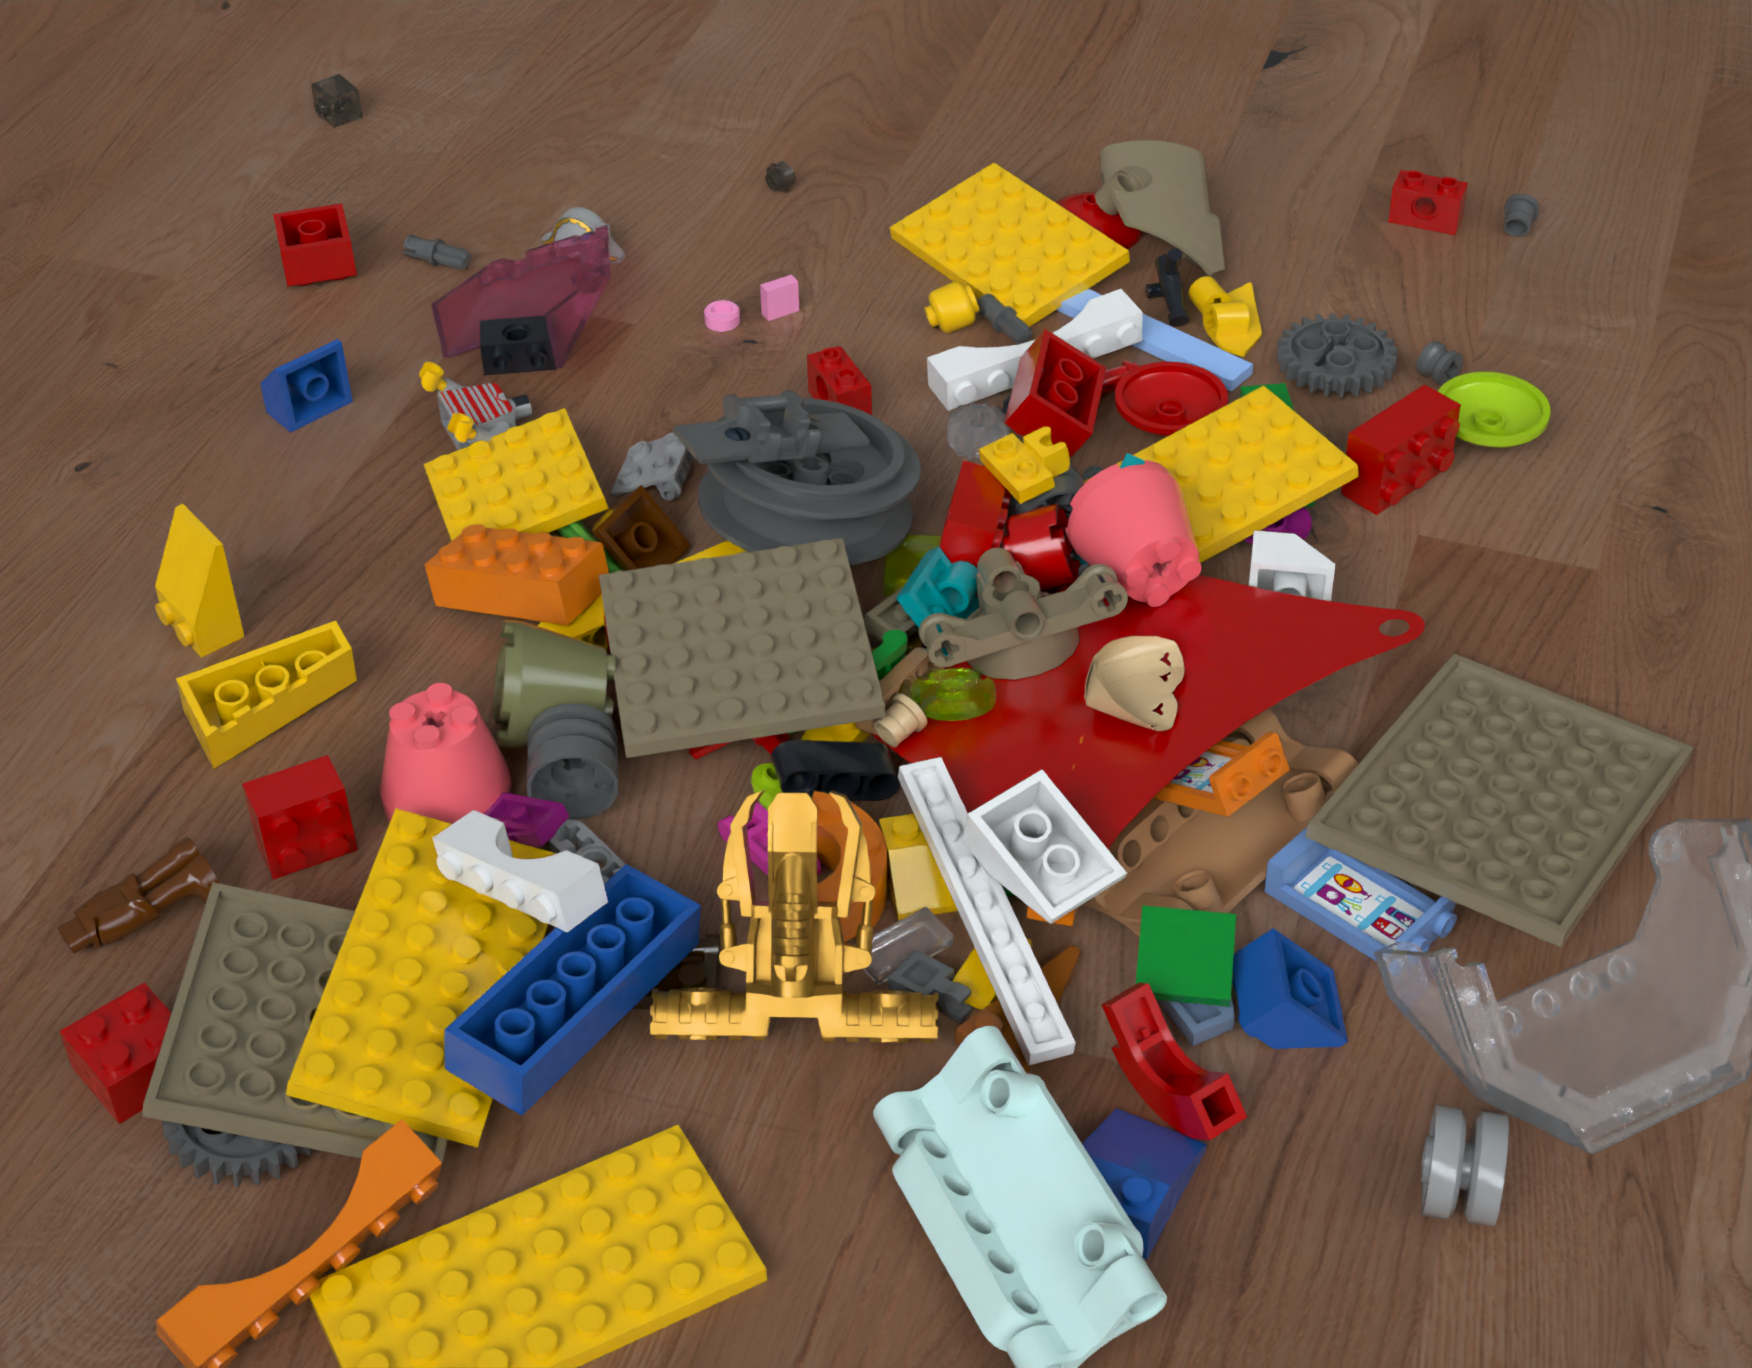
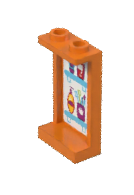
[1153,732,1290,817]

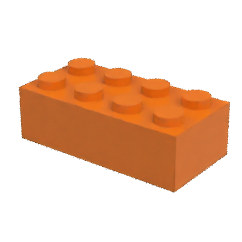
[424,524,609,625]

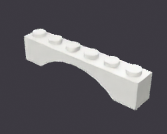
[927,289,1143,411]

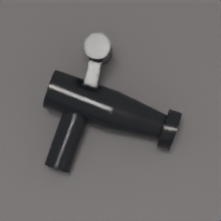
[1145,248,1190,327]

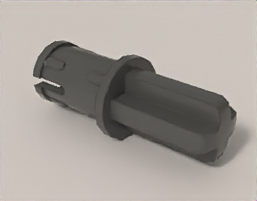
[403,235,471,270]
[977,294,1033,344]

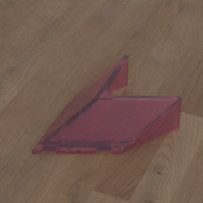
[431,225,611,368]

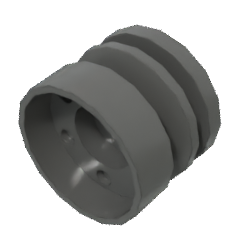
[527,704,618,820]

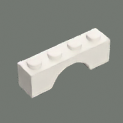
[433,810,608,932]

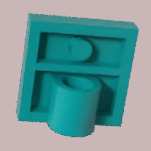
[896,546,979,656]

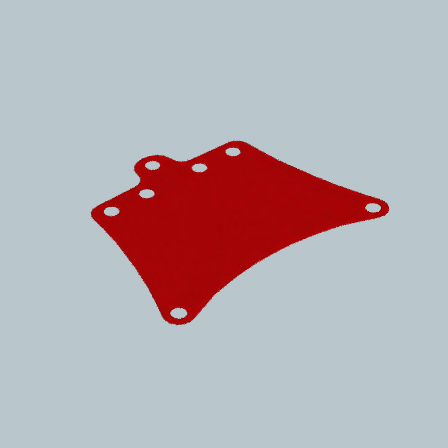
[871,574,1425,850]

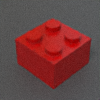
[273,203,357,287]
[242,755,358,880]
[59,982,172,1124]

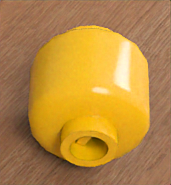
[924,281,980,334]

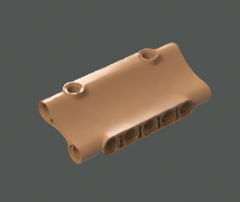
[1082,709,1358,937]

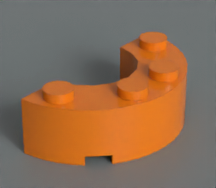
[812,791,888,942]

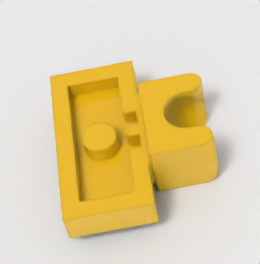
[978,427,1070,504]

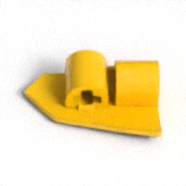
[1189,276,1262,357]

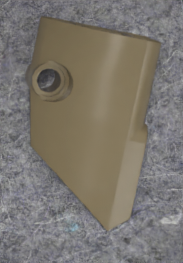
[1095,140,1225,276]

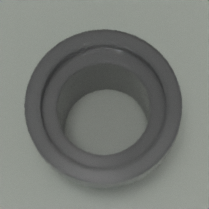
[1503,194,1540,237]

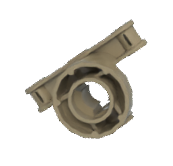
[919,547,1128,680]

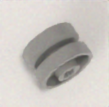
[1420,1104,1509,1227]

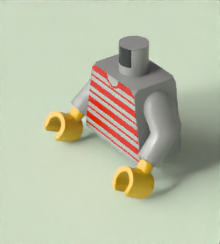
[419,362,532,450]

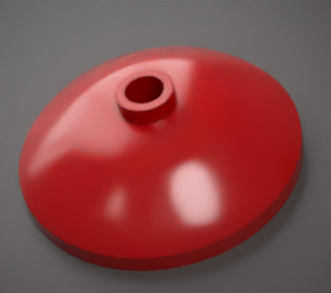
[1055,192,1143,250]
[1115,361,1228,437]

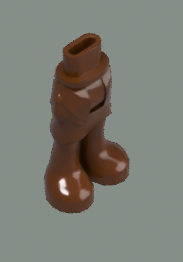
[57,837,220,954]

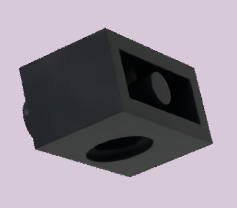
[480,315,557,375]

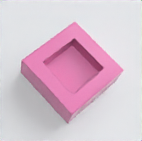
[760,274,799,321]

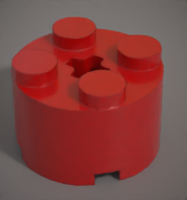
[1002,503,1081,591]

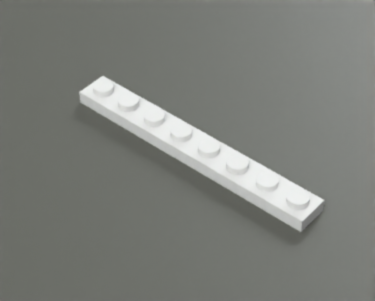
[898,757,1076,1066]

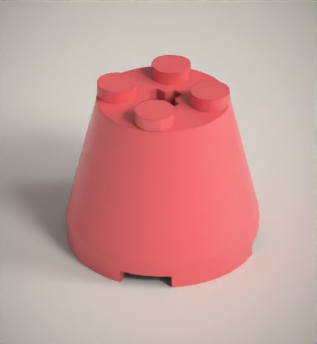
[1065,460,1202,607]
[380,683,512,824]

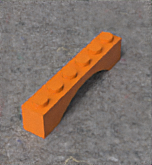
[156,1119,442,1368]

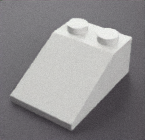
[963,770,1127,924]

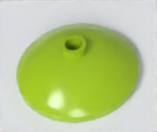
[1438,372,1551,448]

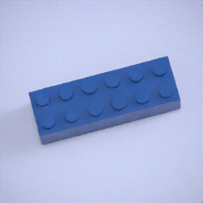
[444,864,701,1116]

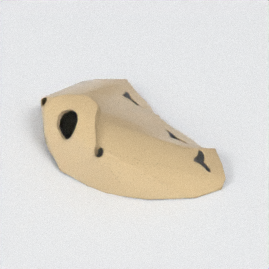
[1084,636,1185,731]

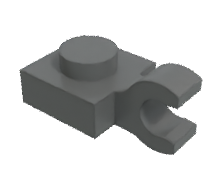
[888,949,973,1023]

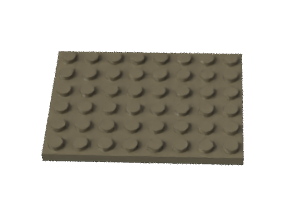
[1305,654,1694,947]

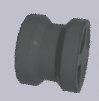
[1416,341,1463,386]

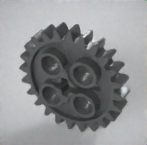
[1276,313,1398,398]
[162,1121,312,1187]

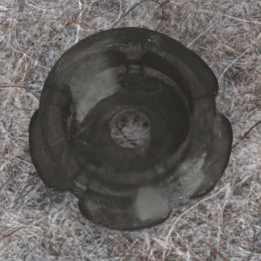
[765,161,796,193]

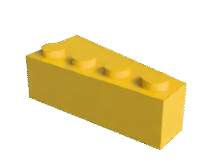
[176,620,357,769]

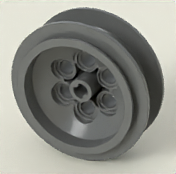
[698,398,921,566]

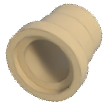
[874,693,927,747]

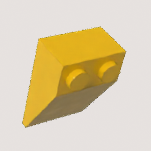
[155,504,245,658]

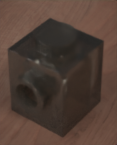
[311,74,363,128]

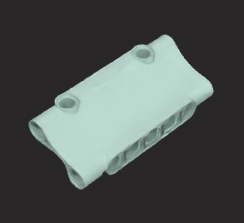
[873,1026,1167,1368]

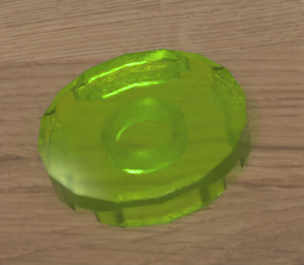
[911,668,996,721]

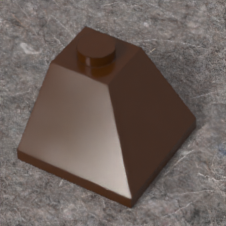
[592,485,691,571]

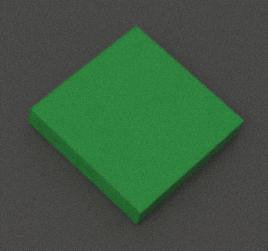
[1135,905,1236,1007]

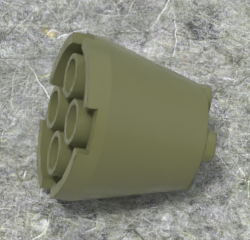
[493,620,615,749]

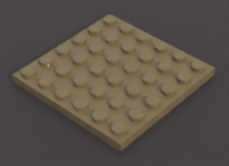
[599,538,886,758]
[142,882,448,1172]

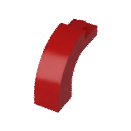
[1101,983,1247,1141]

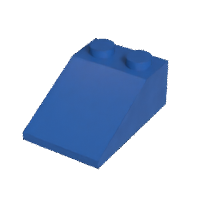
[1082,1108,1207,1260]

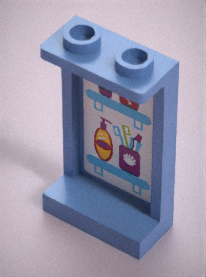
[1264,827,1457,975]

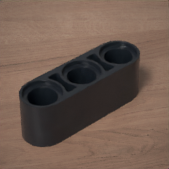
[771,740,900,801]

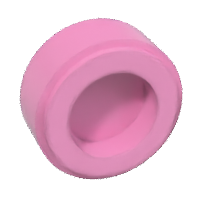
[704,300,740,332]

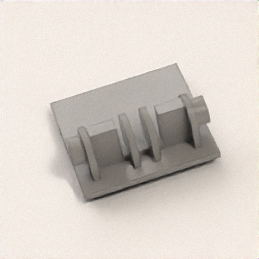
[610,432,695,501]

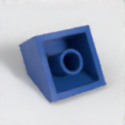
[260,339,353,433]
[1232,928,1348,1049]

